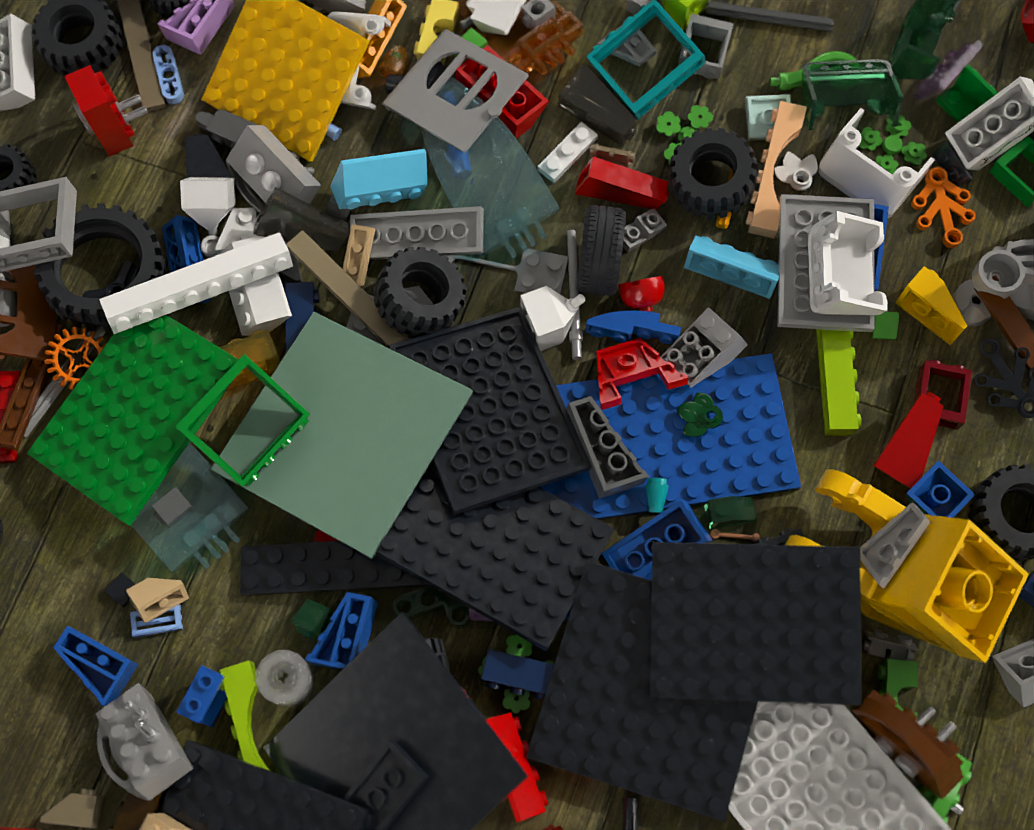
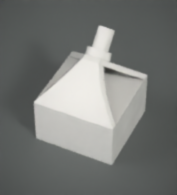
[180,177,235,236]
[520,286,585,351]

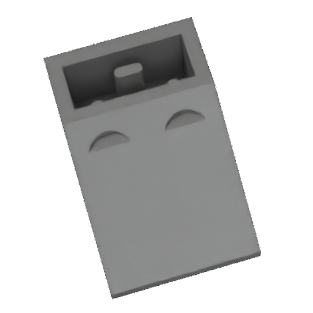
[660,307,748,387]

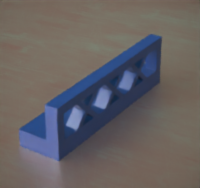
[162,215,211,309]

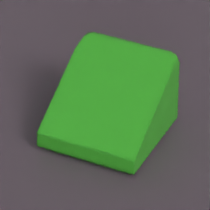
[872,312,899,340]

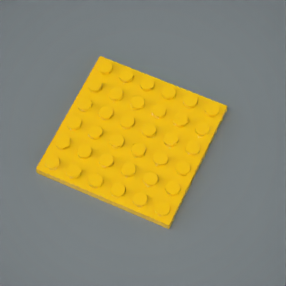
[201,0,370,162]

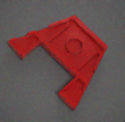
[597,338,688,410]

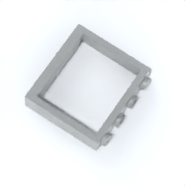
[0,177,77,272]

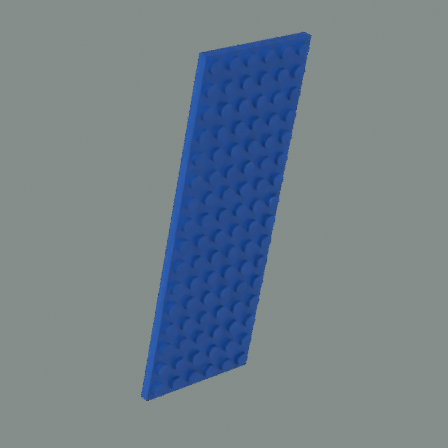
[540,353,801,520]

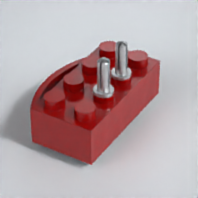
[65,65,148,157]

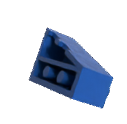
[305,592,378,671]
[53,626,138,706]

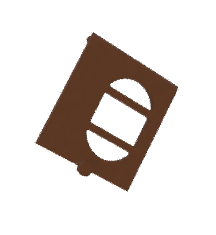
[0,265,56,362]

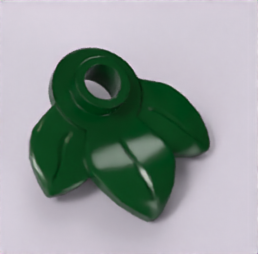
[676,392,723,437]

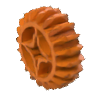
[44,327,105,390]

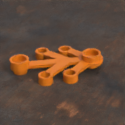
[911,167,976,248]

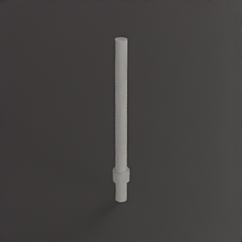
[567,230,583,360]

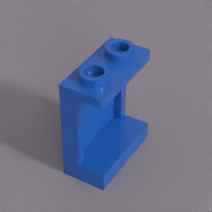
[177,665,228,728]

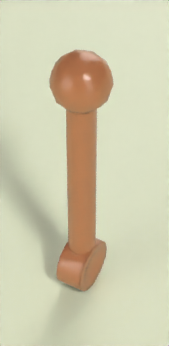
[710,529,761,543]

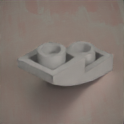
[623,208,667,252]

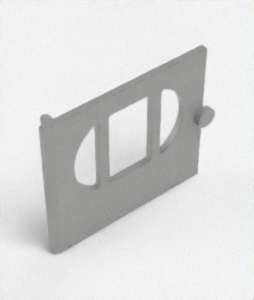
[382,29,529,153]

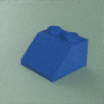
[905,460,975,518]

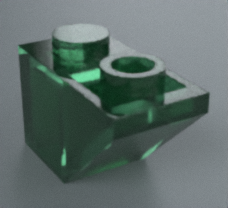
[291,599,333,640]

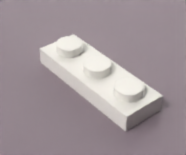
[538,122,598,183]

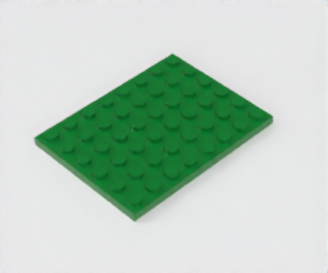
[27,315,239,526]

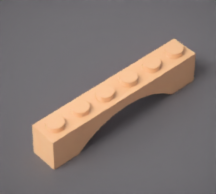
[746,101,807,239]

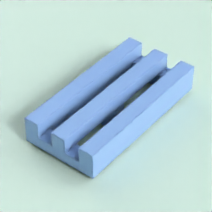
[130,604,183,638]

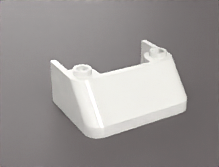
[818,108,935,218]

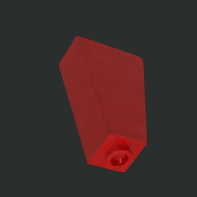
[575,156,669,210]
[873,391,944,489]

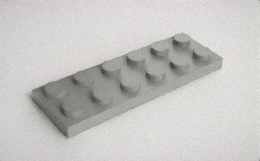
[350,206,483,260]

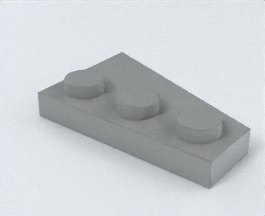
[860,502,930,588]

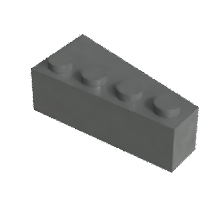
[566,396,649,499]

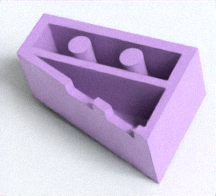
[158,0,235,55]

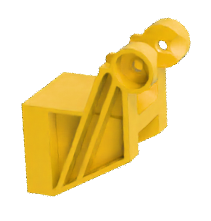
[785,469,1029,663]

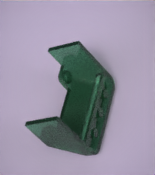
[883,0,959,80]
[802,59,904,130]

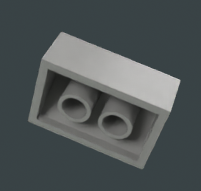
[992,639,1034,708]

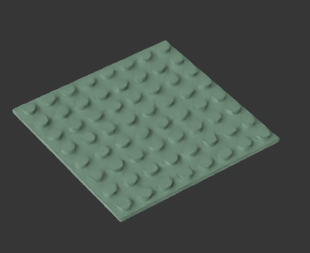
[211,312,473,558]

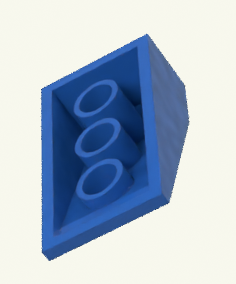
[602,500,713,580]

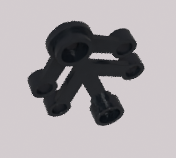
[973,338,1034,418]

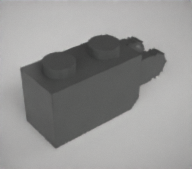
[195,110,257,150]

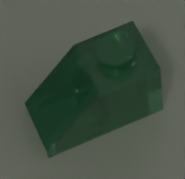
[705,496,757,530]

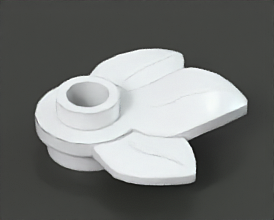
[774,151,818,191]

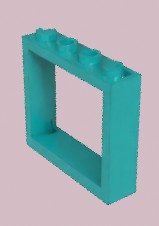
[586,0,706,120]

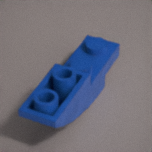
[585,311,681,344]

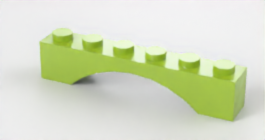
[220,661,270,771]

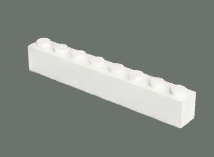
[99,232,293,334]

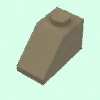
[40,789,104,828]

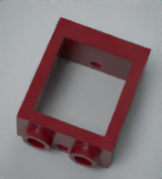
[914,360,972,430]

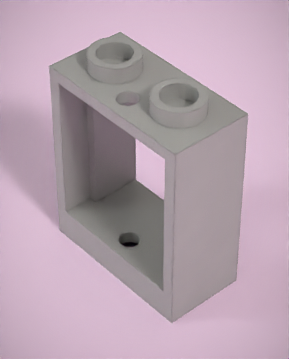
[678,14,733,79]

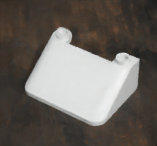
[327,12,391,110]

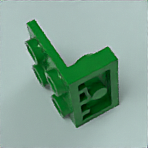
[936,64,997,123]

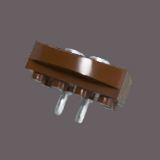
[852,690,964,800]

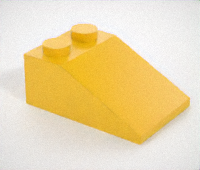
[895,266,967,346]

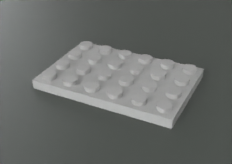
[777,194,874,332]

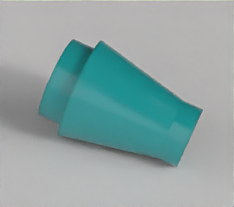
[645,478,669,513]

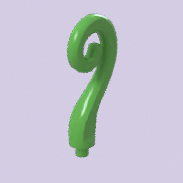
[769,51,862,91]

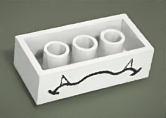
[945,77,1034,171]

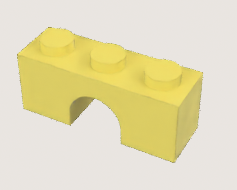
[414,0,459,65]

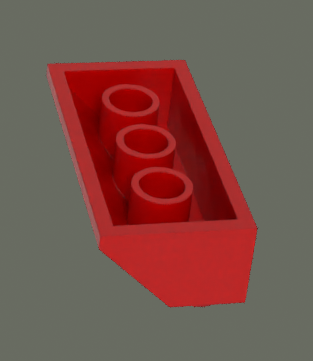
[455,45,549,140]
[486,713,549,823]

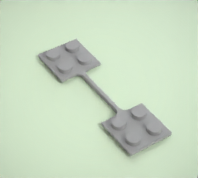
[447,248,568,294]

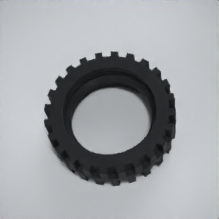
[33,203,166,331]

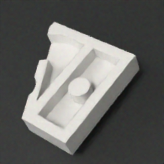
[215,208,259,254]

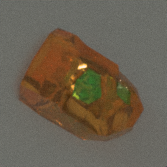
[379,45,408,78]

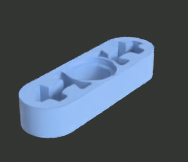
[153,45,184,104]

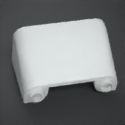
[808,211,887,315]

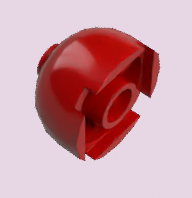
[618,276,665,312]

